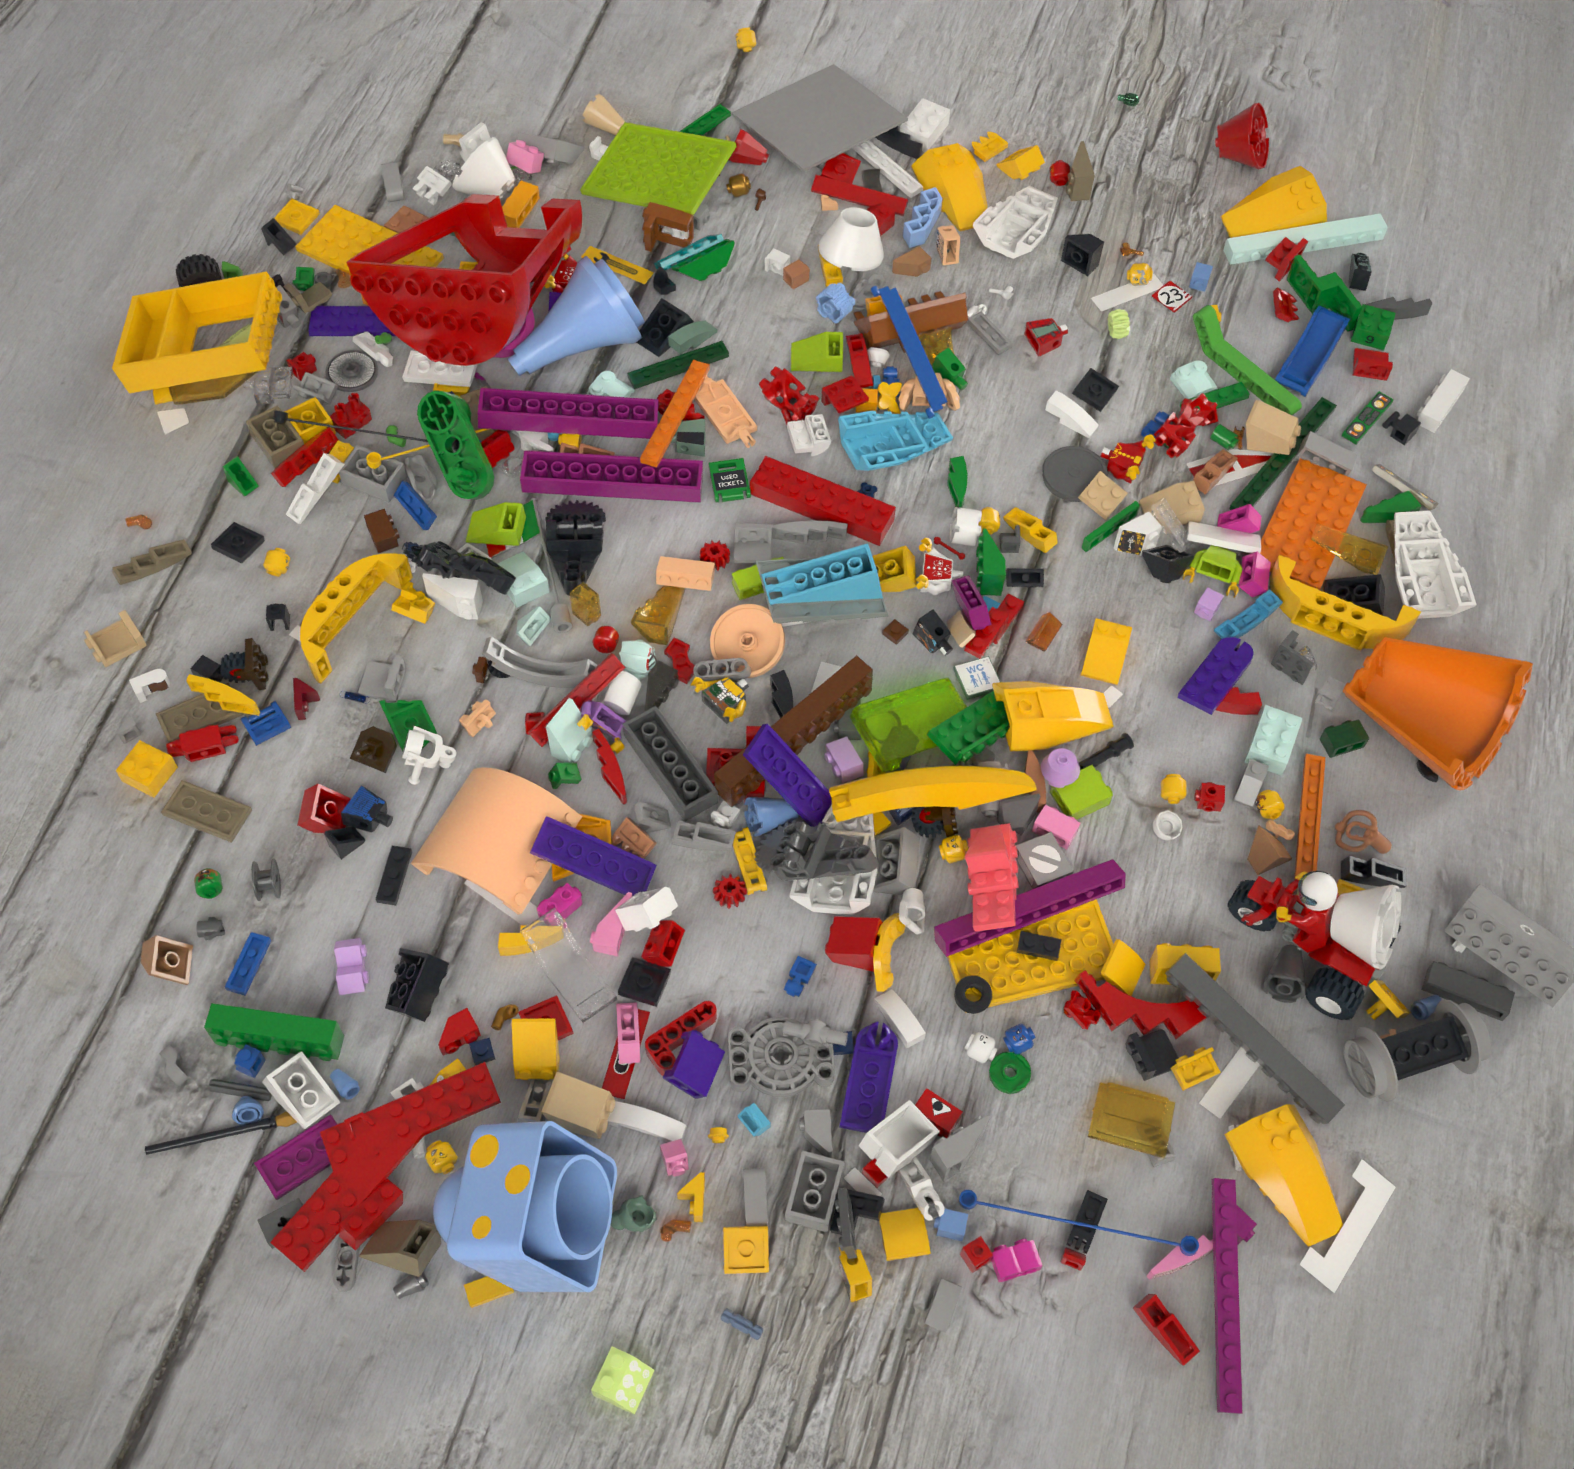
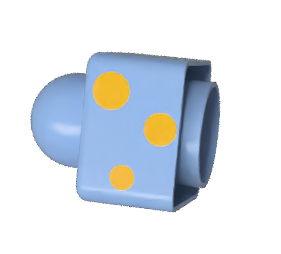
[433,1121,617,1292]

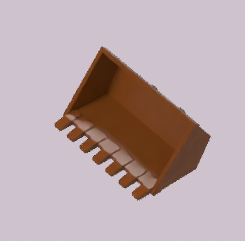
[854,291,968,353]

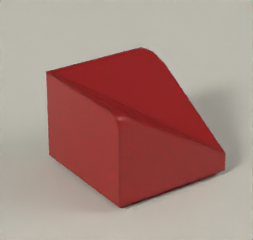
[862,1158,888,1188]

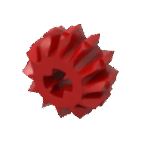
[699,540,730,571]
[713,873,747,909]

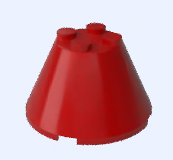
[1215,103,1269,170]

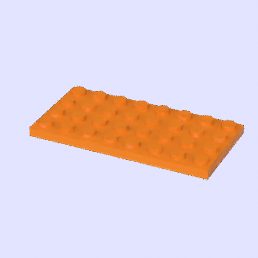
[1260,458,1367,590]

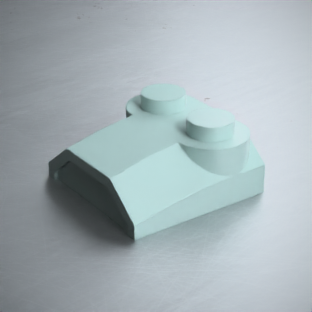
[1170,360,1218,399]
[586,371,634,397]

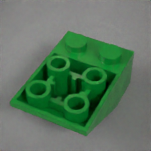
[976,528,1006,596]

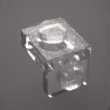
[512,168,533,189]

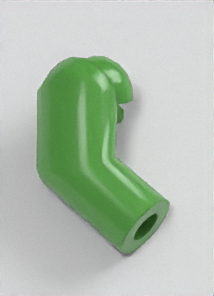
[375,332,392,345]
[386,425,406,448]

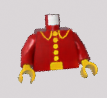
[1100,434,1155,484]

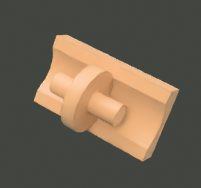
[459,699,496,737]

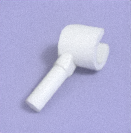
[989,286,1013,300]

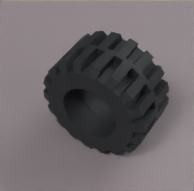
[176,254,222,287]

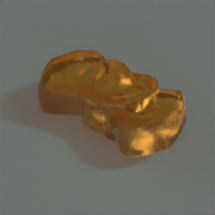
[336,268,351,288]

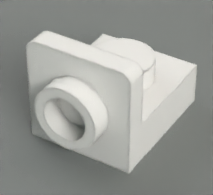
[589,136,608,161]
[711,801,740,829]

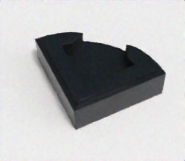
[1416,760,1438,782]

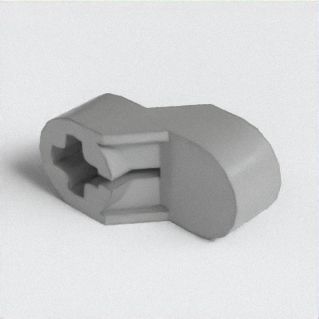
[159,1045,188,1087]

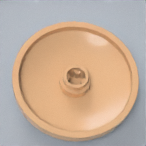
[710,604,785,678]

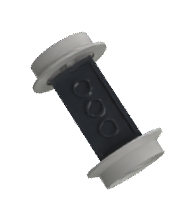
[1344,1000,1491,1102]

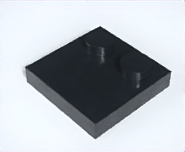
[1072,368,1119,412]
[211,522,265,563]
[618,957,671,1007]

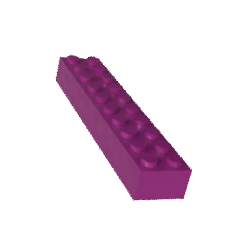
[478,388,658,439]
[520,451,703,503]

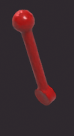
[934,537,965,560]

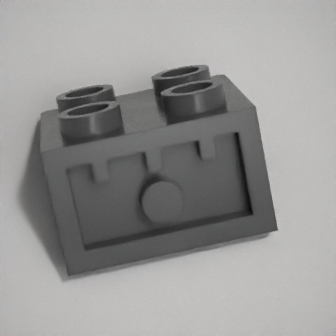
[1271,630,1314,685]

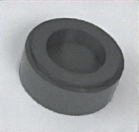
[314,272,332,287]

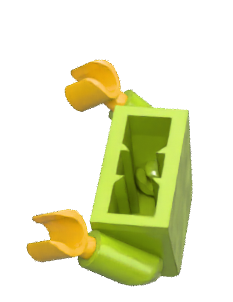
[1183,545,1242,598]

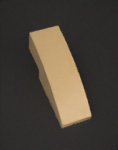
[947,609,976,648]

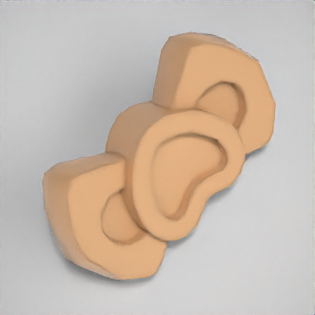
[1265,820,1295,840]

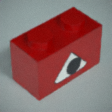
[915,1088,963,1139]

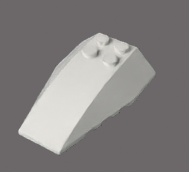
[973,186,1058,259]
[1394,511,1477,619]
[790,805,877,915]

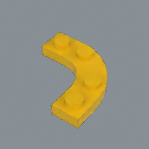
[873,913,905,992]

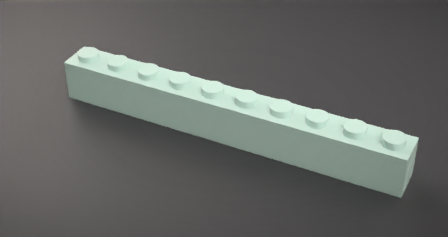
[1223,213,1388,265]

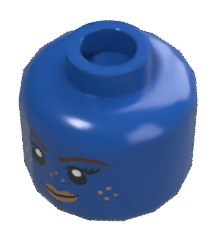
[1003,1023,1036,1054]

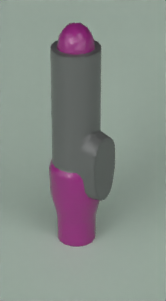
[474,372,492,389]

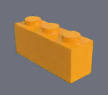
[502,181,540,228]

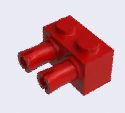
[330,393,372,439]

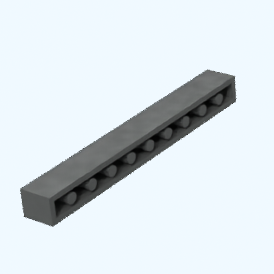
[1165,953,1345,1124]

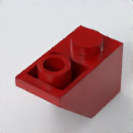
[438,1008,481,1056]

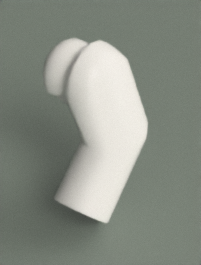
[967,304,987,318]

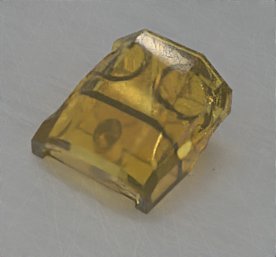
[917,326,954,366]

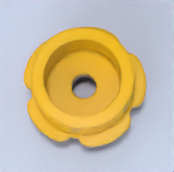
[708,1127,729,1143]

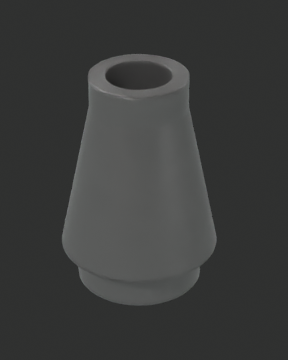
[393,1272,429,1299]

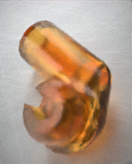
[125,514,152,529]
[660,1219,691,1241]

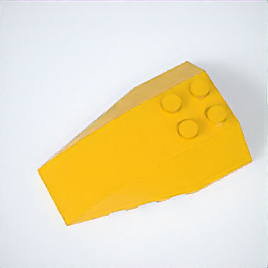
[911,143,988,231]
[1221,166,1327,238]
[1224,1104,1343,1247]

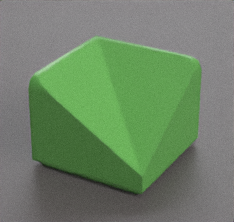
[221,261,243,279]

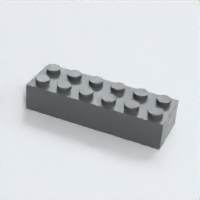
[623,706,718,822]

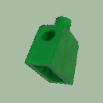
[932,347,968,391]

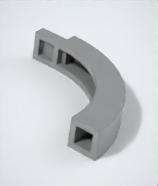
[482,636,598,688]

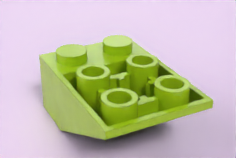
[791,332,843,372]
[465,502,526,546]

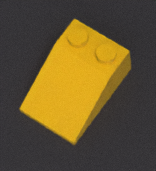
[872,545,917,592]
[1081,618,1132,685]
[512,1019,560,1080]

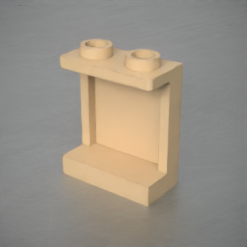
[84,610,147,668]

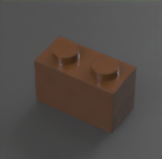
[364,508,400,553]

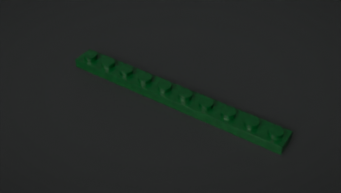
[1229,397,1337,510]

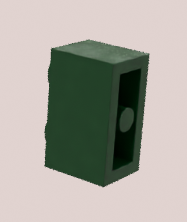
[1320,719,1369,758]

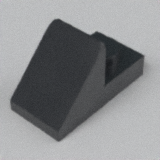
[261,218,297,256]

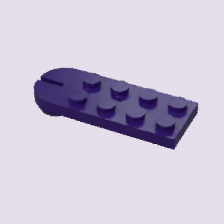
[1177,637,1254,715]
[839,1022,898,1133]

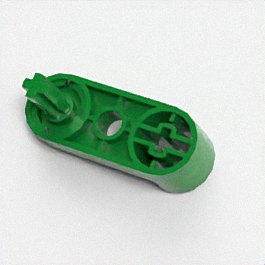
[417,391,494,500]

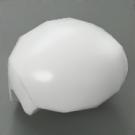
[1152,810,1183,841]

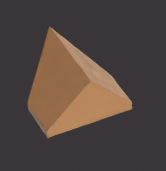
[1247,825,1292,875]

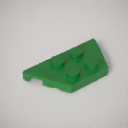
[379,700,437,752]

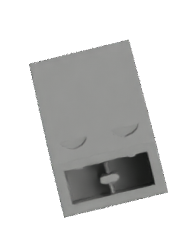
[930,1115,990,1182]

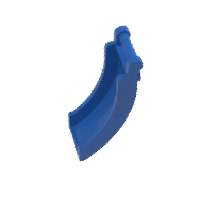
[1275,306,1350,397]

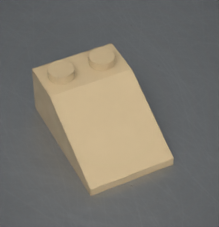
[1139,481,1205,528]

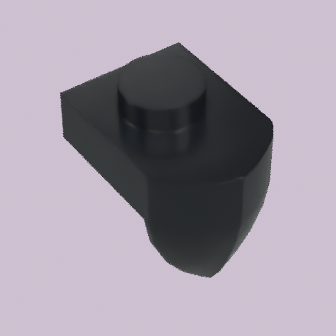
[653,267,676,295]

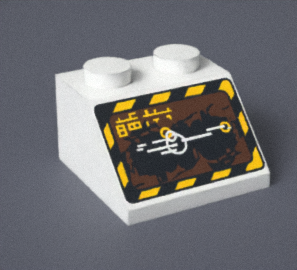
[1114,512,1162,556]

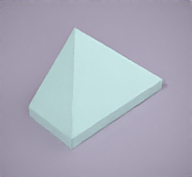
[516,606,552,646]

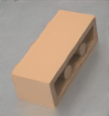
[656,556,715,591]

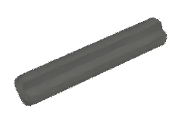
[208,1079,272,1101]

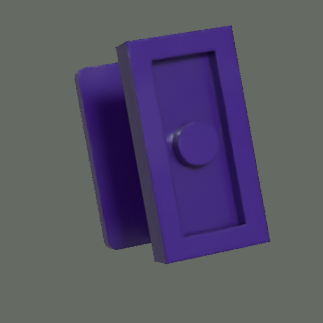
[662,1030,725,1099]

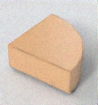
[821,195,838,211]

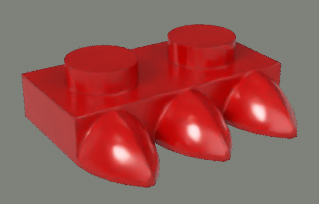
[1273,287,1299,323]

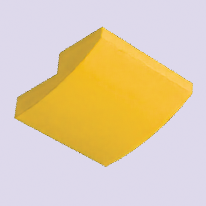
[1101,939,1146,996]
[879,1208,931,1261]

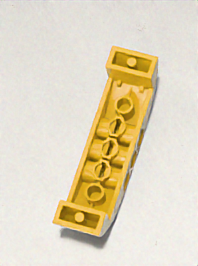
[300,553,413,684]

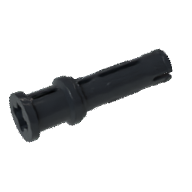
[1078,733,1134,770]

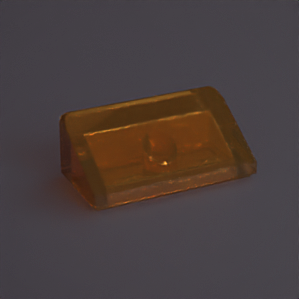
[1026,612,1063,651]

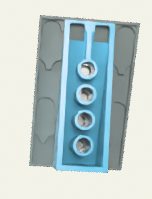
[756,543,889,624]

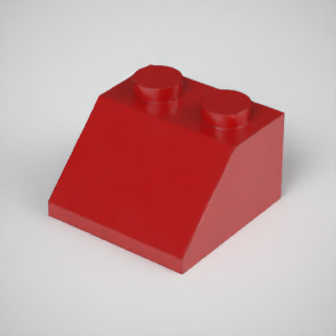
[297,784,351,833]

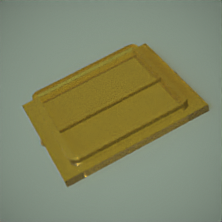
[1088,1082,1175,1159]

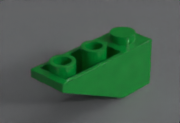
[1360,490,1422,523]

